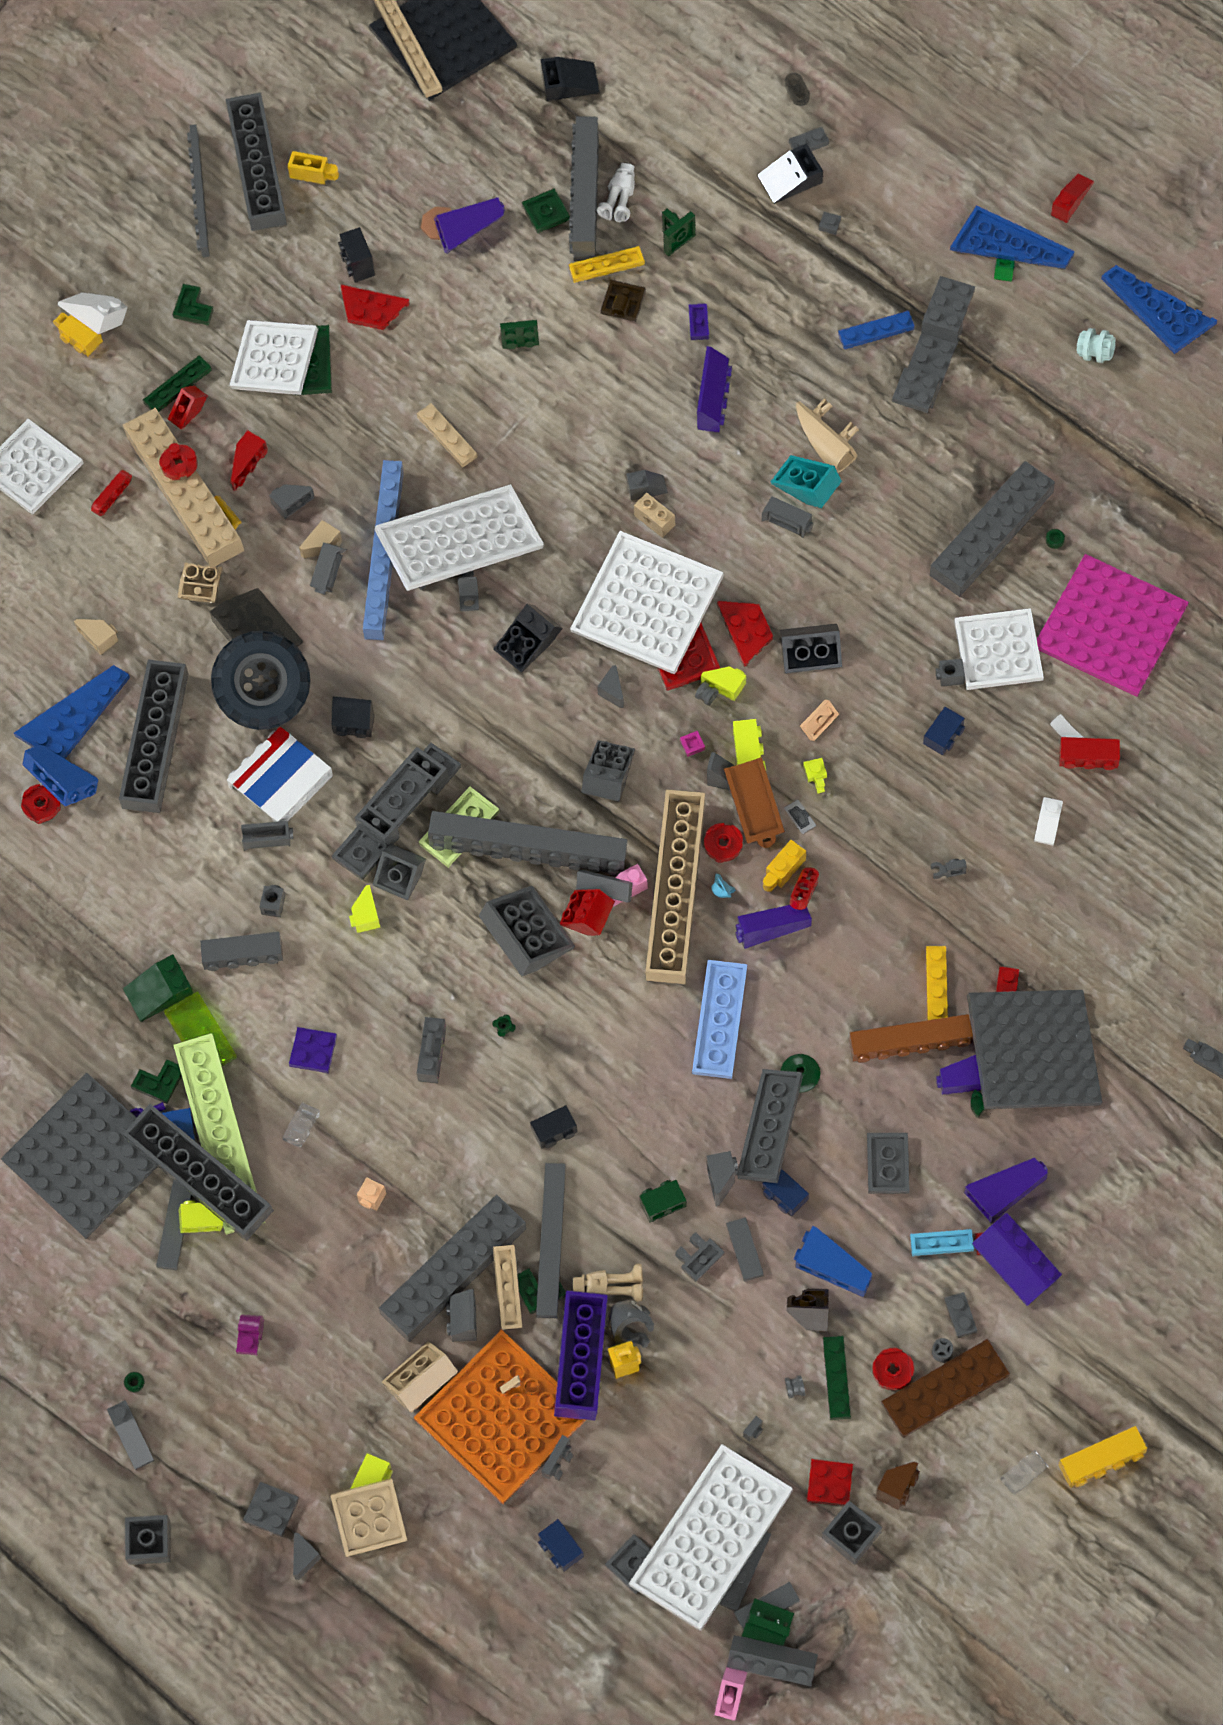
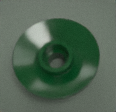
[780,1054,821,1093]

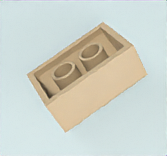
[382,1341,458,1412]

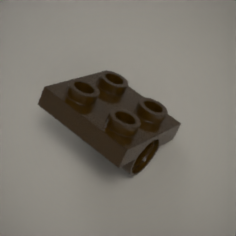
[600,279,646,322]

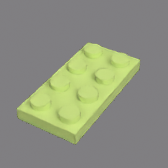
[419,787,500,868]

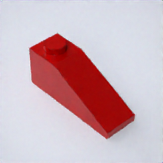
[1051,173,1094,223]

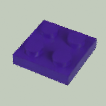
[289,1027,337,1073]

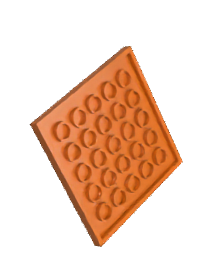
[413,1330,586,1504]

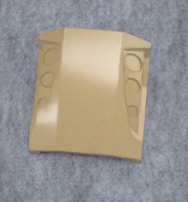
[178,563,223,603]

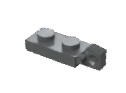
[1183,1038,1223,1079]

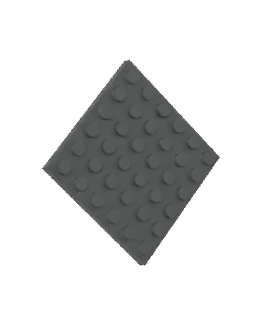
[967,990,1103,1109]
[1,1072,158,1239]

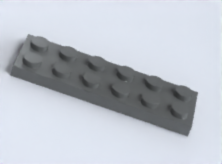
[737,1069,803,1183]

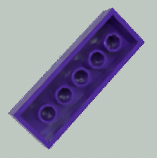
[554,1291,608,1421]

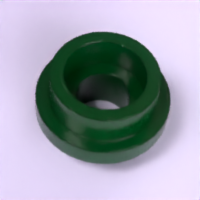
[124,1372,145,1393]

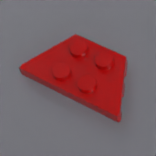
[341,285,410,330]
[717,601,773,667]

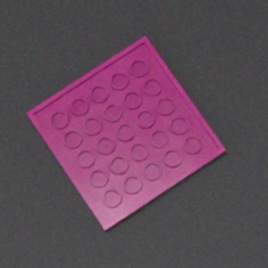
[1037,554,1189,697]

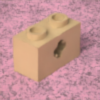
[634,493,675,538]

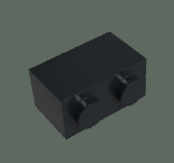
[530,1105,578,1149]

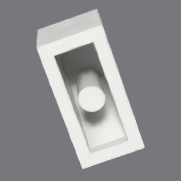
[1034,797,1063,846]

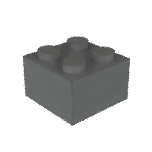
[822,1501,882,1565]
[125,1515,171,1565]

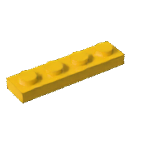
[569,246,645,283]
[926,946,948,1020]

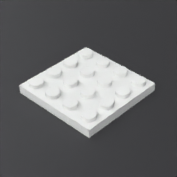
[229,320,318,395]
[0,419,84,515]
[954,608,1044,690]

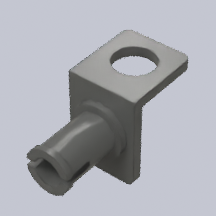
[458,570,479,611]

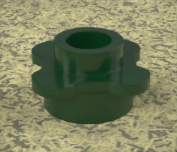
[492,1015,516,1037]

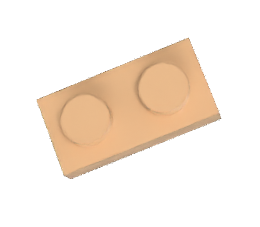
[800,700,839,741]

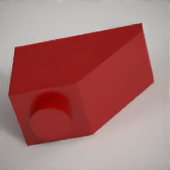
[167,386,208,429]

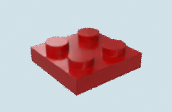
[807,1459,853,1506]

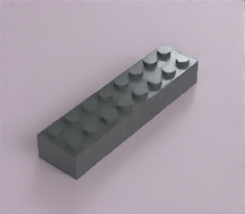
[226,92,287,231]
[569,116,599,261]
[930,461,1055,597]
[119,660,189,813]
[123,1104,274,1241]
[379,1194,527,1342]

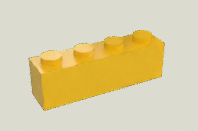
[1058,1426,1147,1487]

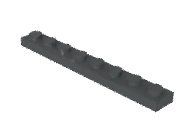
[187,124,210,258]

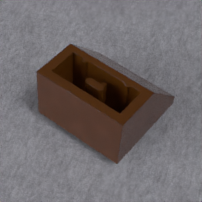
[876,1461,920,1510]

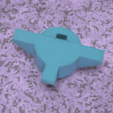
[711,873,736,898]

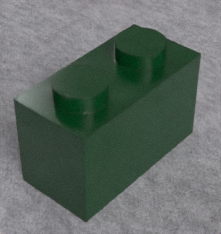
[639,1180,687,1223]

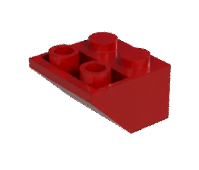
[559,889,615,936]

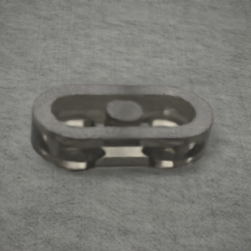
[785,73,810,106]

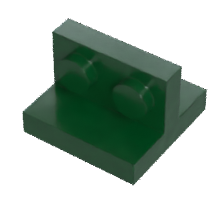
[662,208,696,257]
[741,1598,795,1646]

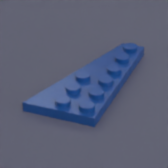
[950,205,1074,269]
[1101,265,1217,354]
[14,665,130,759]

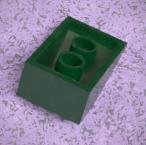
[123,954,194,1022]

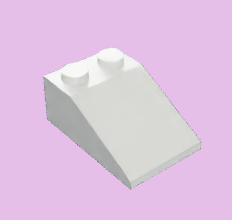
[58,293,127,334]

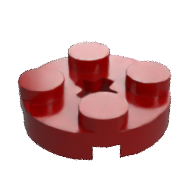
[159,443,198,480]
[21,784,61,824]
[704,823,743,863]
[872,1348,914,1391]

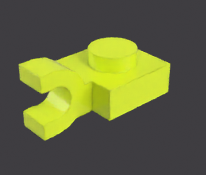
[803,758,827,794]

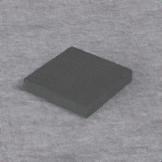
[605,1534,651,1595]

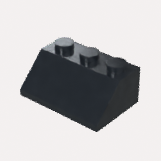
[780,623,842,673]

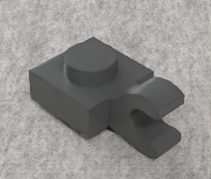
[930,859,967,879]

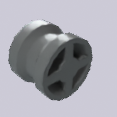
[695,681,719,706]
[932,1338,953,1363]
[785,1375,805,1399]

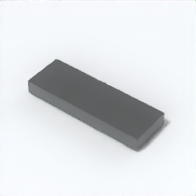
[576,870,633,903]
[726,1217,764,1282]
[734,1582,800,1629]

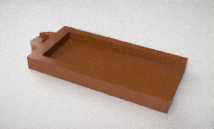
[724,757,785,848]

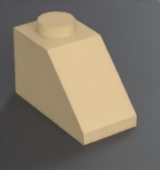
[299,520,342,558]
[74,619,118,655]

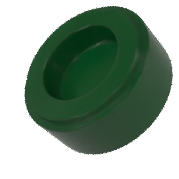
[1045,529,1065,549]

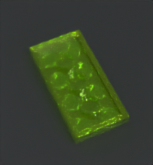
[163,991,237,1066]

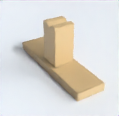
[500,1375,521,1394]

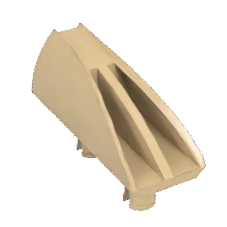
[796,399,859,473]

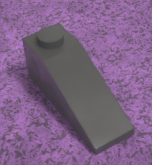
[107,1400,154,1470]

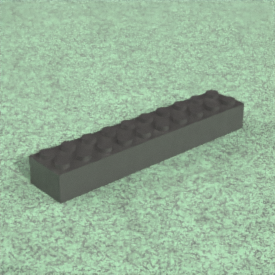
[428,811,628,876]

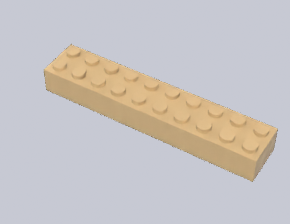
[123,408,244,568]
[645,790,705,984]

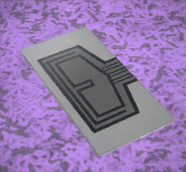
[784,800,816,834]

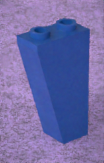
[22,744,98,806]
[794,1226,872,1297]

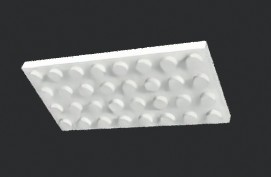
[375,485,544,591]
[629,1444,793,1631]

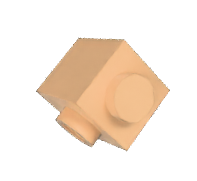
[357,1177,386,1211]

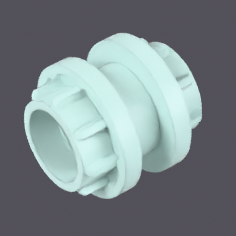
[1077,328,1116,363]

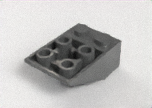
[581,740,635,801]

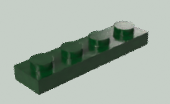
[142,355,212,412]
[823,1336,851,1420]

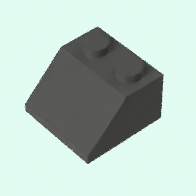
[372,844,426,900]
[707,1151,738,1207]
[446,1289,477,1342]

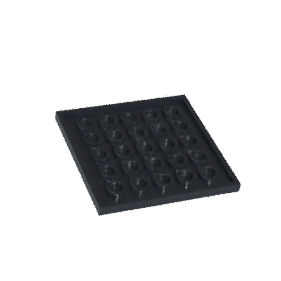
[369,0,517,101]

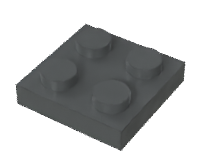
[243,1482,299,1537]

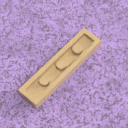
[416,403,477,467]
[493,1245,522,1330]

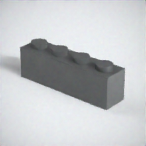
[200,932,283,971]
[727,1635,818,1686]

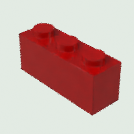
[1059,737,1120,770]

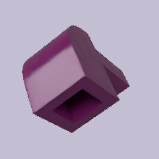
[236,1314,264,1355]

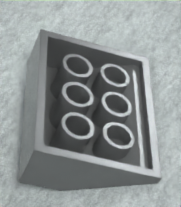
[479,886,575,977]

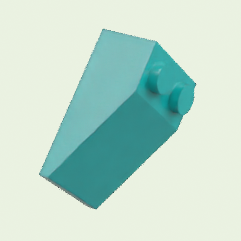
[770,455,842,508]

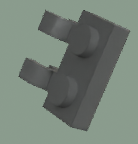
[675,1232,725,1282]
[541,1435,573,1481]

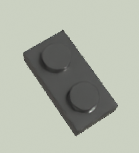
[789,127,829,151]
[944,1292,977,1338]

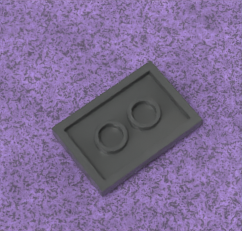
[867,1133,909,1194]

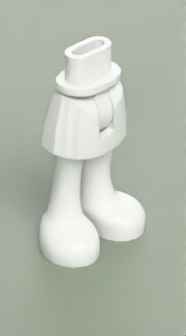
[597,163,635,222]

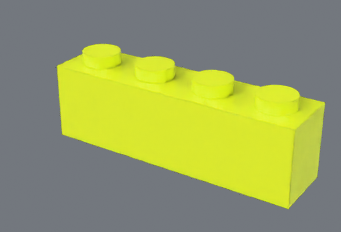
[733,719,766,770]

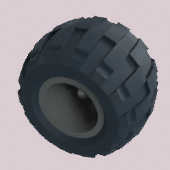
[211,630,311,730]

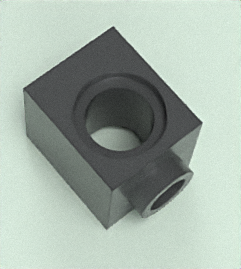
[935,659,965,687]
[259,885,285,918]

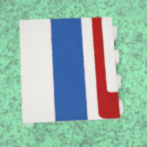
[227,726,333,822]

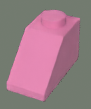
[613,864,648,907]
[714,1667,748,1721]

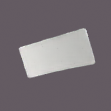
[1050,714,1084,738]

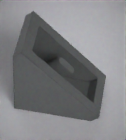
[597,665,624,708]
[293,1533,321,1580]

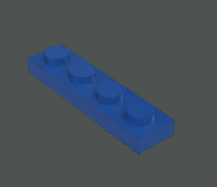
[838,311,915,350]

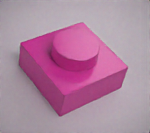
[680,731,705,757]

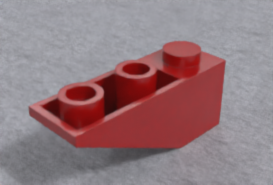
[231,430,268,491]

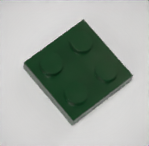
[521,188,570,234]
[500,320,539,349]

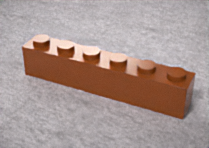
[849,1014,973,1063]

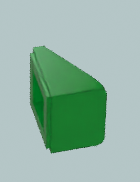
[994,259,1015,281]

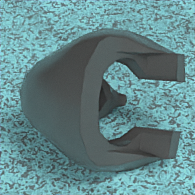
[610,1300,654,1348]

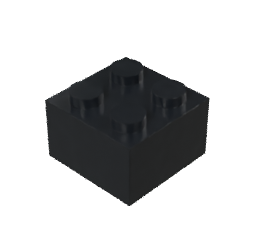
[338,227,375,283]

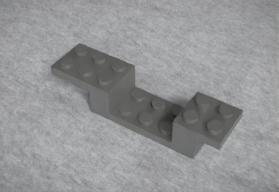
[892,276,976,413]
[332,743,461,881]

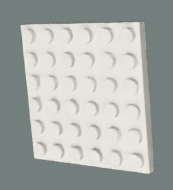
[570,531,724,674]

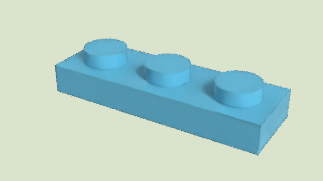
[910,1229,974,1256]

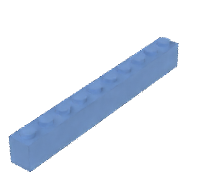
[363,460,404,640]

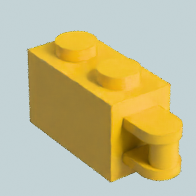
[288,151,339,185]
[53,312,103,356]
[763,840,806,892]
[608,1341,642,1379]

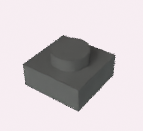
[819,212,842,235]
[743,1416,763,1442]

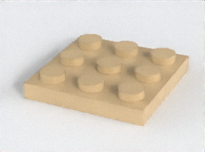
[330,1478,407,1557]

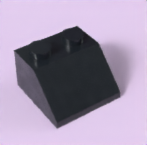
[331,696,375,738]

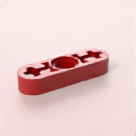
[91,470,132,516]
[790,867,819,910]

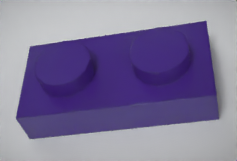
[689,304,709,340]

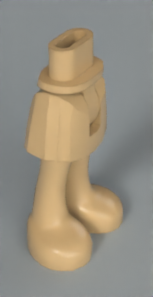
[573,1264,643,1302]

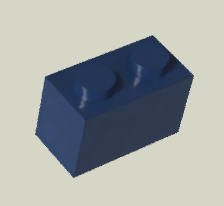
[923,707,965,755]
[762,1169,809,1216]
[537,1519,584,1572]

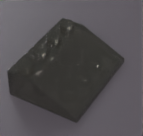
[209,588,303,671]

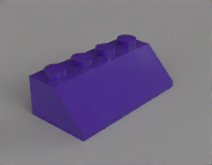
[697,346,732,432]
[972,1212,1062,1306]

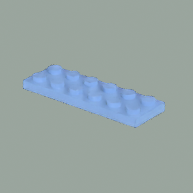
[692,960,747,1079]

